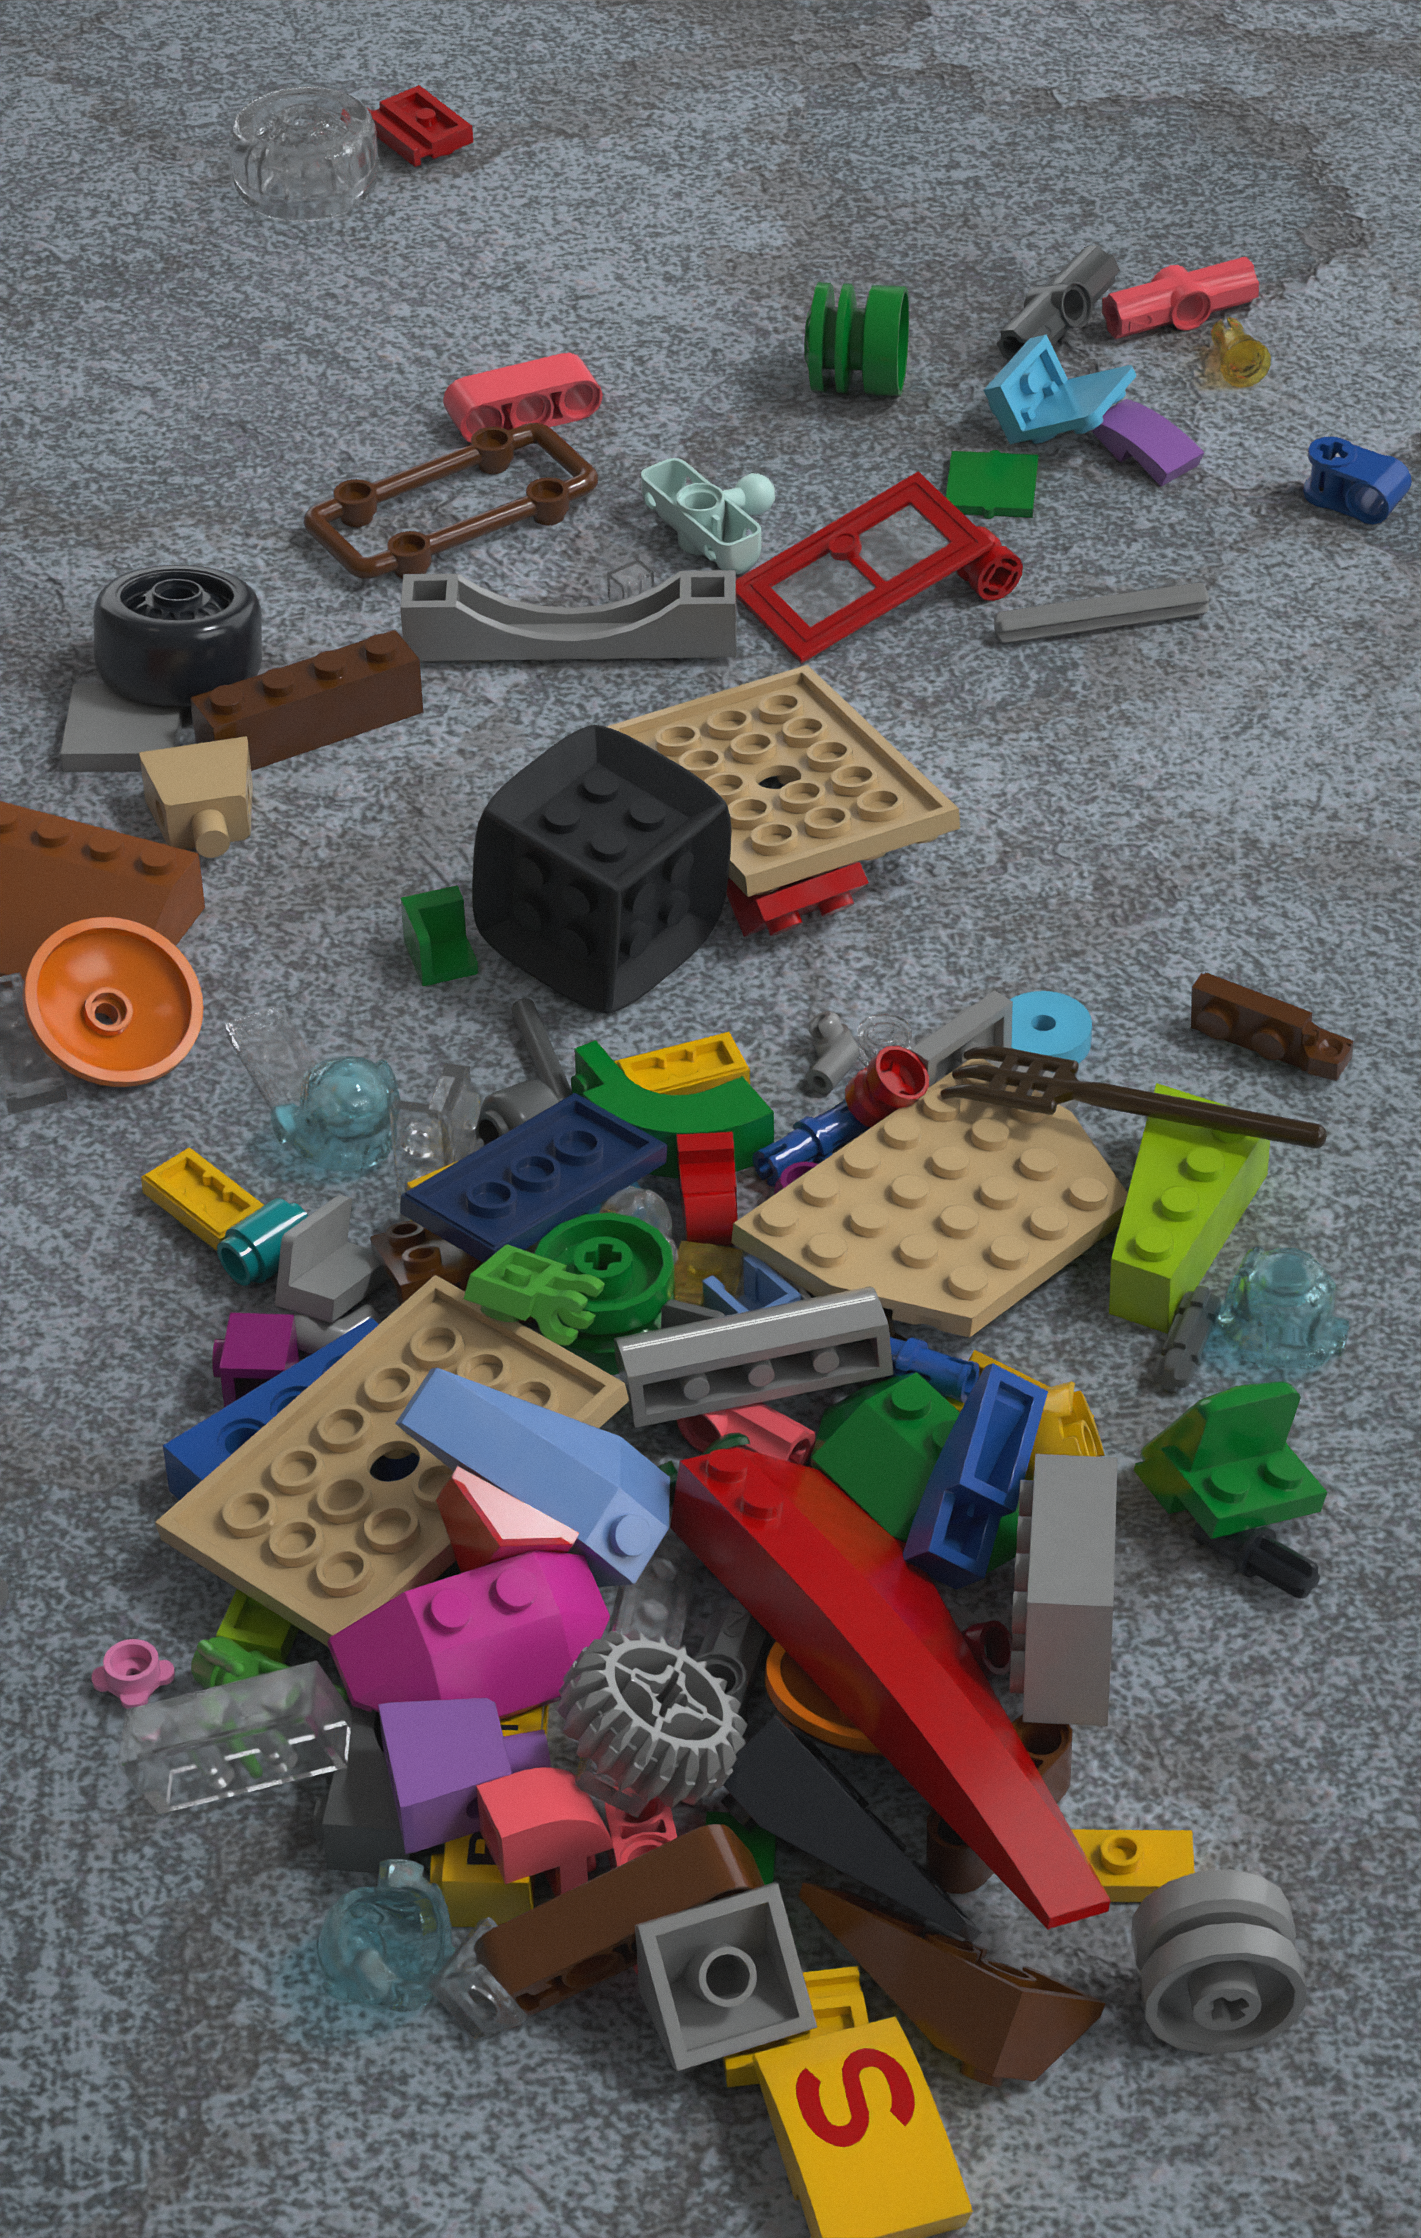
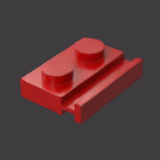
[361,85,474,167]

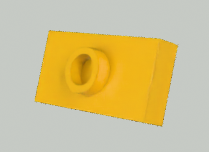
[614,1032,750,1095]
[141,1147,264,1251]
[1071,1829,1195,1902]

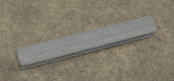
[994,582,1209,644]

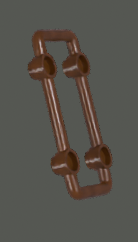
[303,423,598,579]

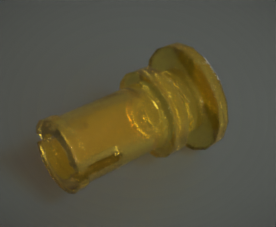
[1211,317,1271,388]

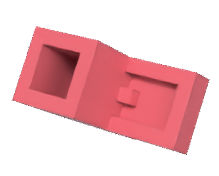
[476,1767,614,1897]

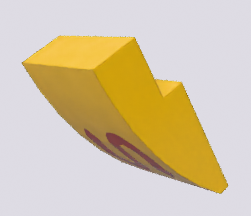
[752,2016,973,2238]

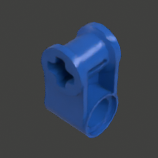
[1303,437,1412,525]

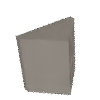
[635,1882,817,2071]

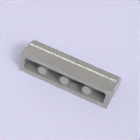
[614,1286,893,1428]

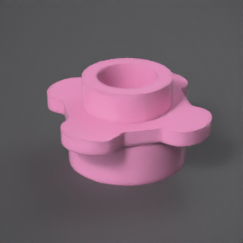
[92,1639,175,1709]

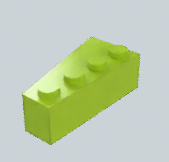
[1109,1083,1270,1334]

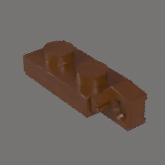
[1191,972,1353,1081]

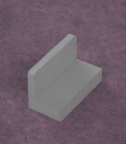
[275,1194,390,1323]

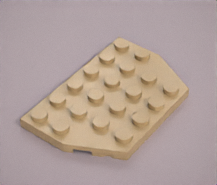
[731,1059,1128,1338]

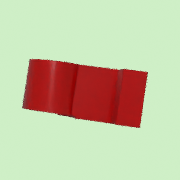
[676,1132,738,1248]

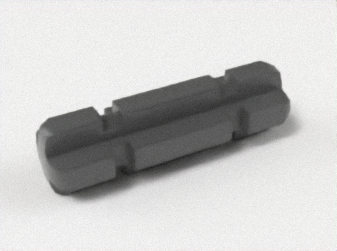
[1152,1286,1221,1393]

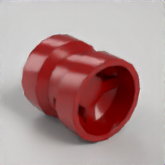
[955,526,1023,601]
[845,1045,929,1127]

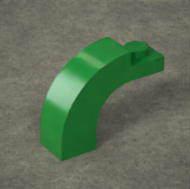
[571,1040,774,1178]

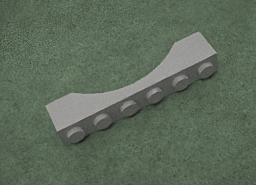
[400,570,737,663]

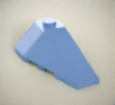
[395,1368,670,1587]

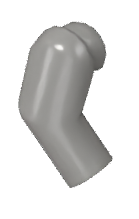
[807,1011,859,1094]
[292,1304,382,1354]

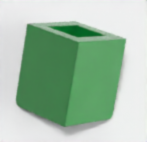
[400,885,479,986]

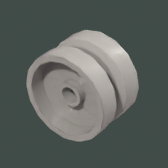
[1131,1869,1307,2054]

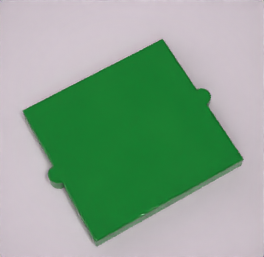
[946,450,1039,519]

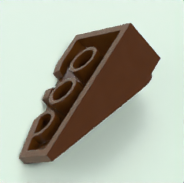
[798,1882,1106,2087]

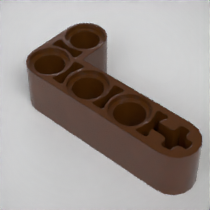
[473,1824,765,2020]

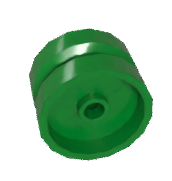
[534,1212,675,1375]

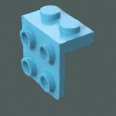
[983,335,1137,444]

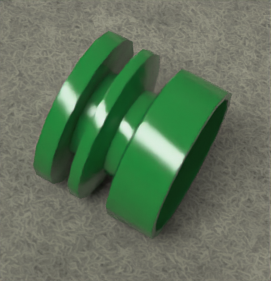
[804,282,909,397]

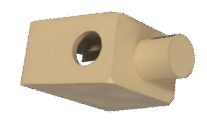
[139,736,253,858]

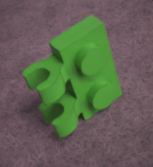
[463,1244,605,1345]

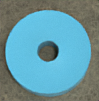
[1010,991,1092,1073]

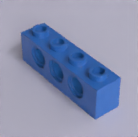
[163,1318,379,1500]

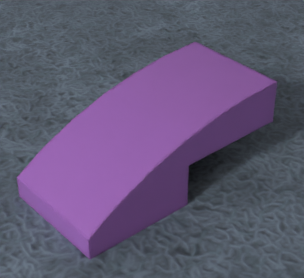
[1091,399,1205,487]

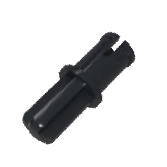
[1193,1522,1321,1599]

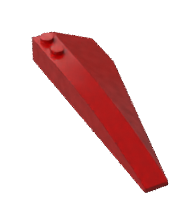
[670,1447,1111,1930]

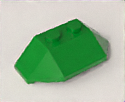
[811,1372,1019,1574]

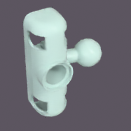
[641,458,775,575]

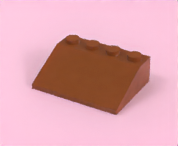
[0,801,205,988]

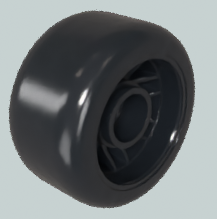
[93,565,262,707]

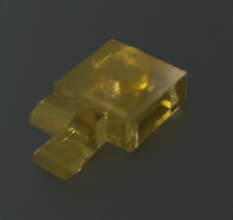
[673,1241,743,1307]

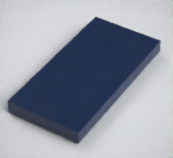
[400,1093,667,1263]

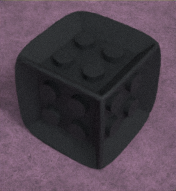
[472,725,732,1014]

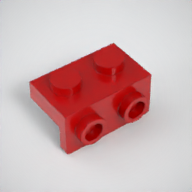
[726,861,869,937]

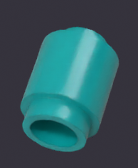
[217,1198,308,1286]

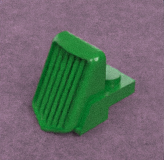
[1133,1381,1328,1539]

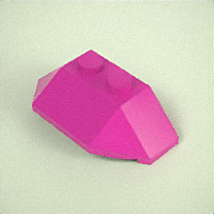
[327,1550,610,1721]

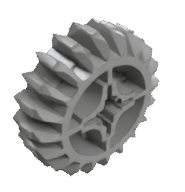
[557,1629,747,1808]

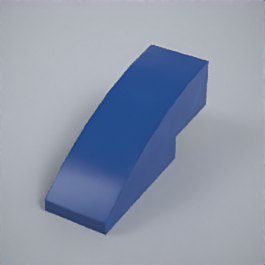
[903,1363,1048,1590]

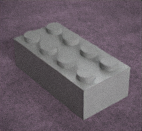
[1010,1454,1118,1726]

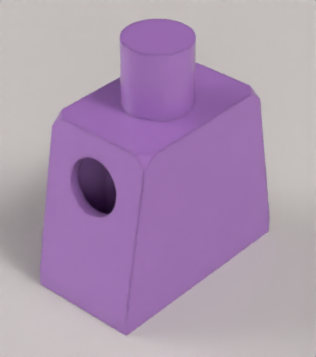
[378,1698,551,1854]

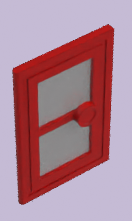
[736,471,994,664]

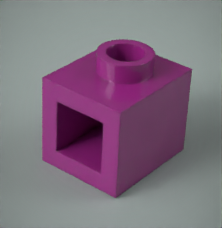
[212,1313,299,1408]

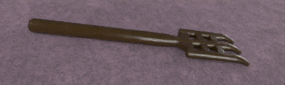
[940,1045,1327,1149]

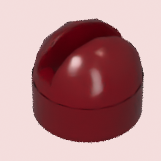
[961,1620,1012,1678]

